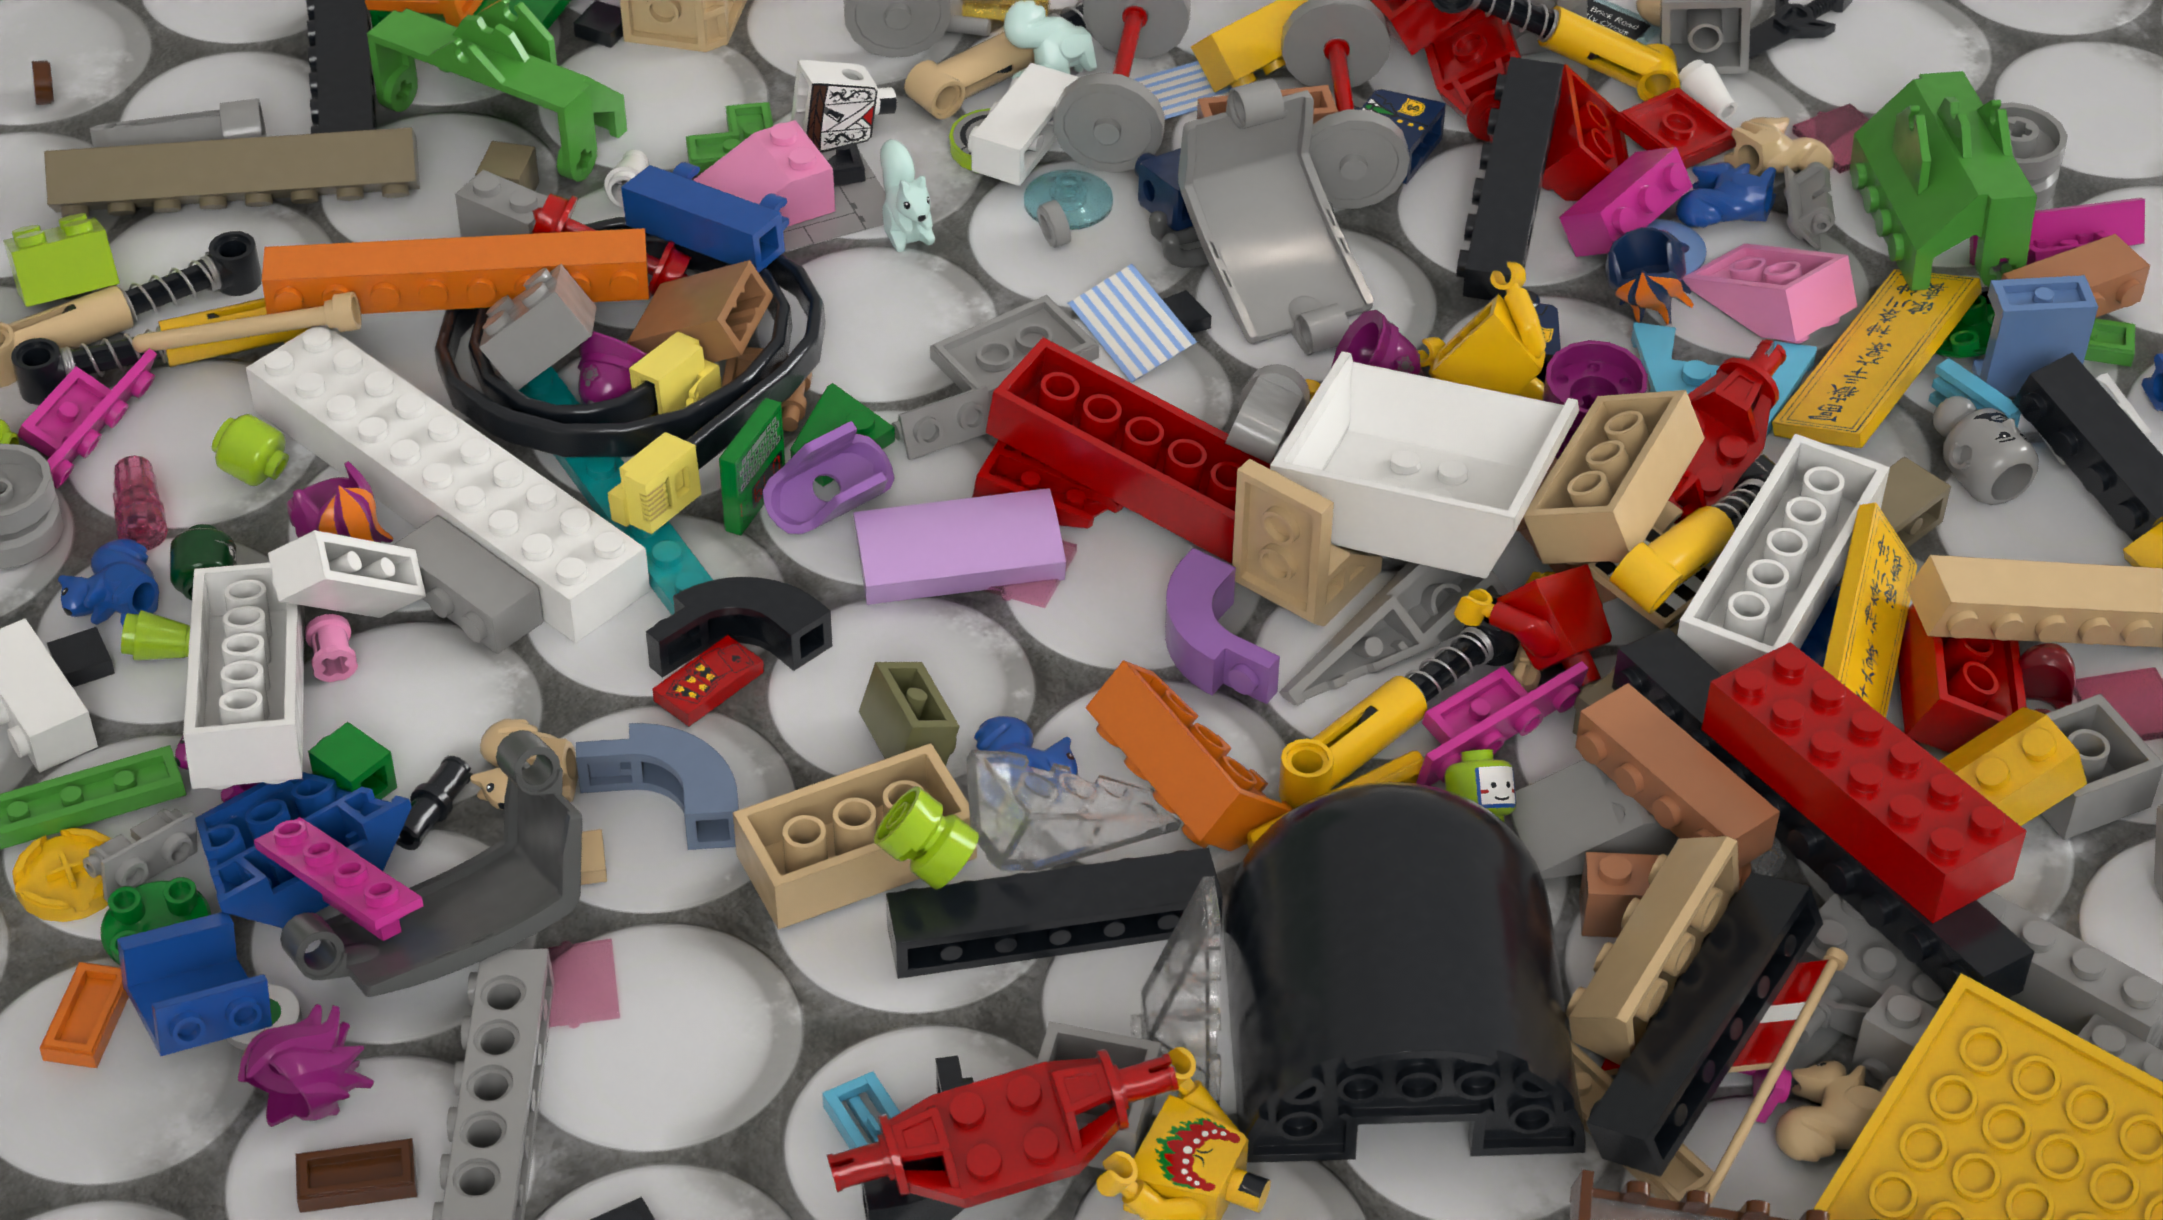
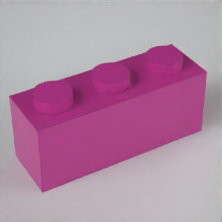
[1559,147,1693,257]

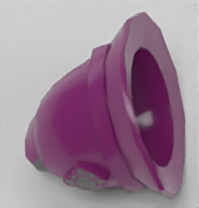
[1331,309,1425,376]
[577,331,647,405]

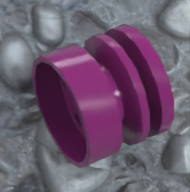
[1542,340,1647,459]

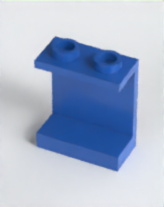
[117,912,272,1056]

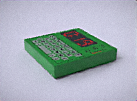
[719,398,785,536]

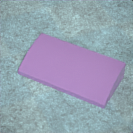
[853,488,1066,605]

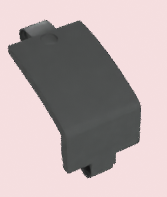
[280,730,582,997]

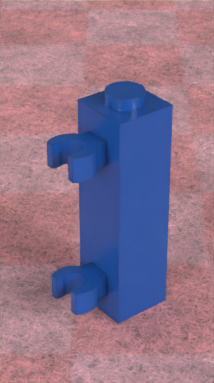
[621,162,789,273]

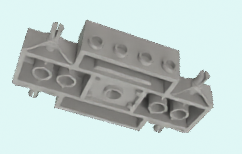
[1799,891,2163,1091]

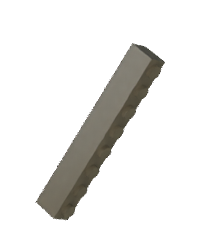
[44,127,420,218]

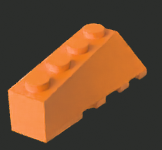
[1085,660,1294,852]

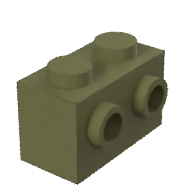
[859,662,960,766]

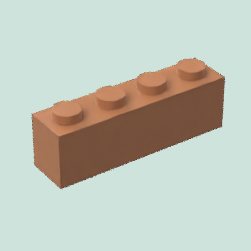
[1575,683,1780,869]

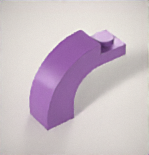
[1165,548,1280,704]

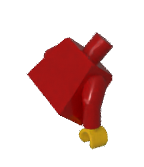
[1454,564,1612,688]

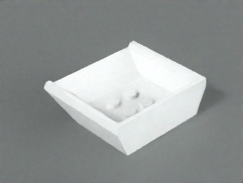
[1270,352,1579,579]

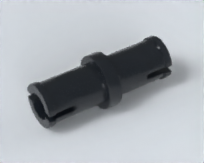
[396,756,473,850]

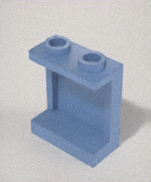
[1972,275,2098,397]

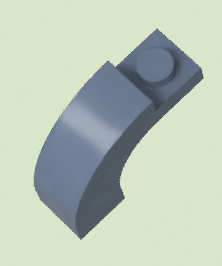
[576,723,739,850]

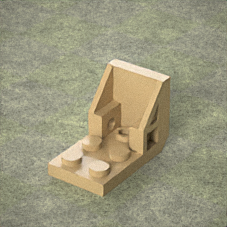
[620,0,747,52]
[1232,459,1382,627]

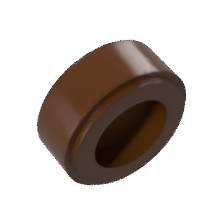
[32,60,54,105]

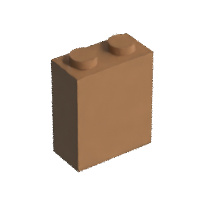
[627,260,773,363]

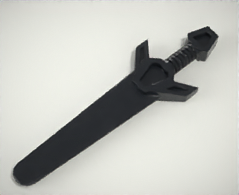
[1749,0,1853,60]

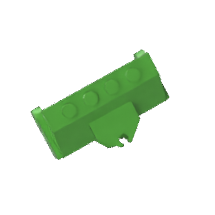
[367,0,627,182]
[1849,71,2037,291]

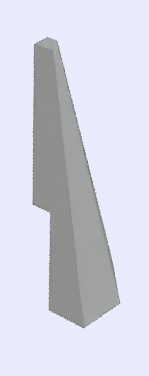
[1279,562,1509,705]

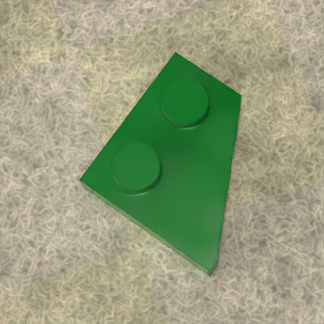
[790,383,895,487]

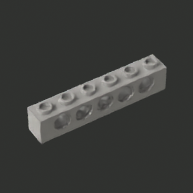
[432,949,555,1220]

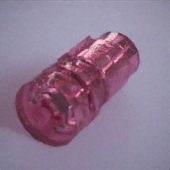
[113,455,168,550]

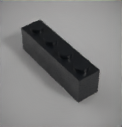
[2012,353,2163,542]

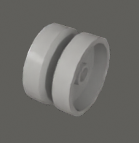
[2000,102,2068,209]
[0,443,64,569]

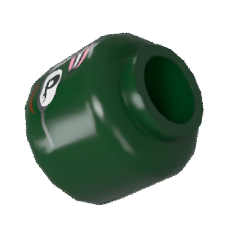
[170,524,236,600]

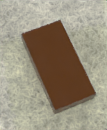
[295,1138,418,1213]

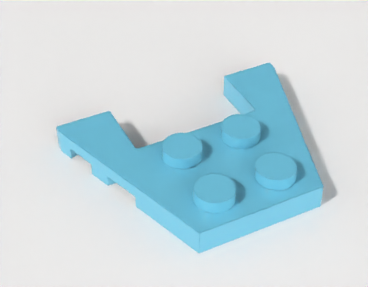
[1631,322,1817,437]

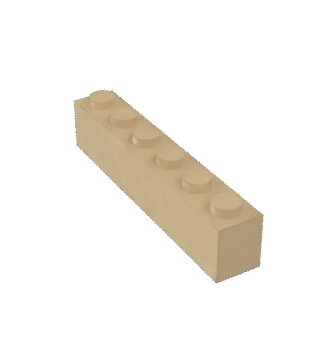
[1907,555,2163,648]

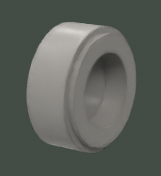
[1037,199,1071,248]

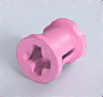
[304,614,358,682]

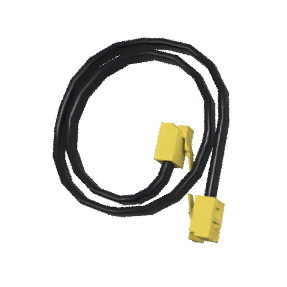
[434,217,826,534]

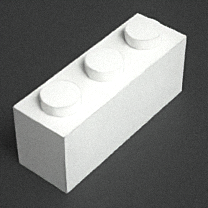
[968,63,1079,186]
[268,530,426,618]
[0,618,98,773]

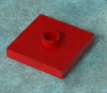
[1614,87,1736,169]

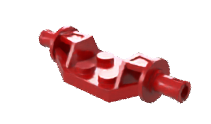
[1424,8,1522,144]
[1668,339,1787,524]
[827,1049,1179,1208]

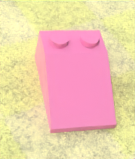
[693,120,835,227]
[1683,243,1857,344]

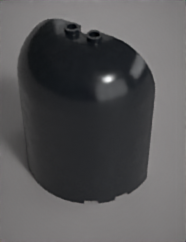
[1224,782,1586,1163]

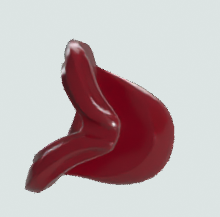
[2019,643,2076,714]

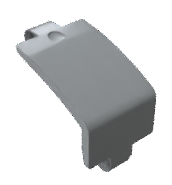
[1178,78,1373,355]

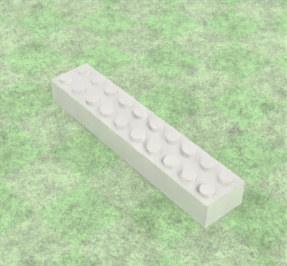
[246,325,650,643]

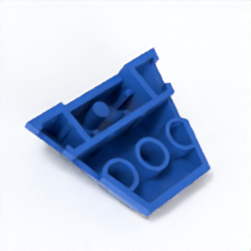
[195,772,412,928]

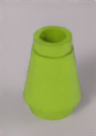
[121,610,190,660]

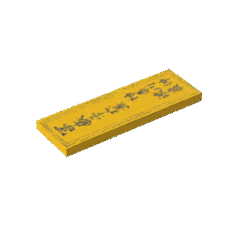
[1772,269,1982,448]
[1823,502,1917,718]

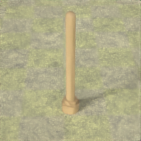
[132,292,362,353]

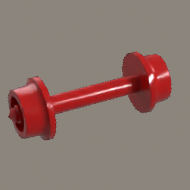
[532,193,691,299]

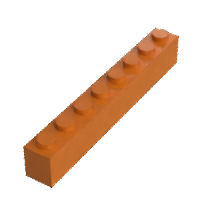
[262,228,649,314]

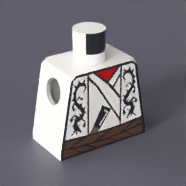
[791,60,897,153]

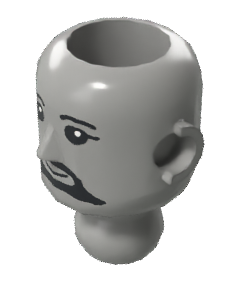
[1933,396,2039,505]

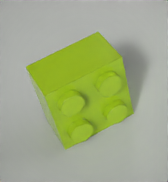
[3,213,120,307]

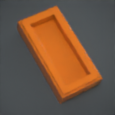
[39,962,129,1068]

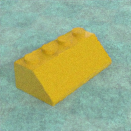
[1939,707,2087,826]

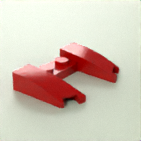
[972,440,1124,529]

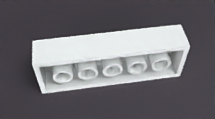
[1677,434,1890,675]
[183,562,305,790]

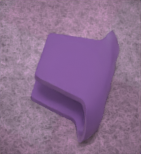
[763,421,895,534]

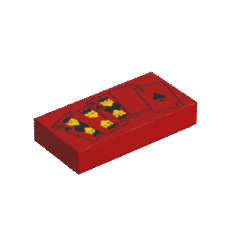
[652,635,764,727]

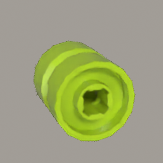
[874,786,979,890]

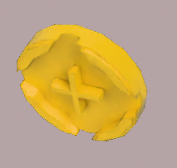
[12,828,111,922]

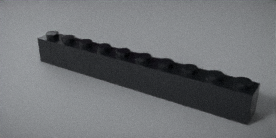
[1612,627,2034,998]

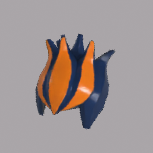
[1605,227,1694,325]

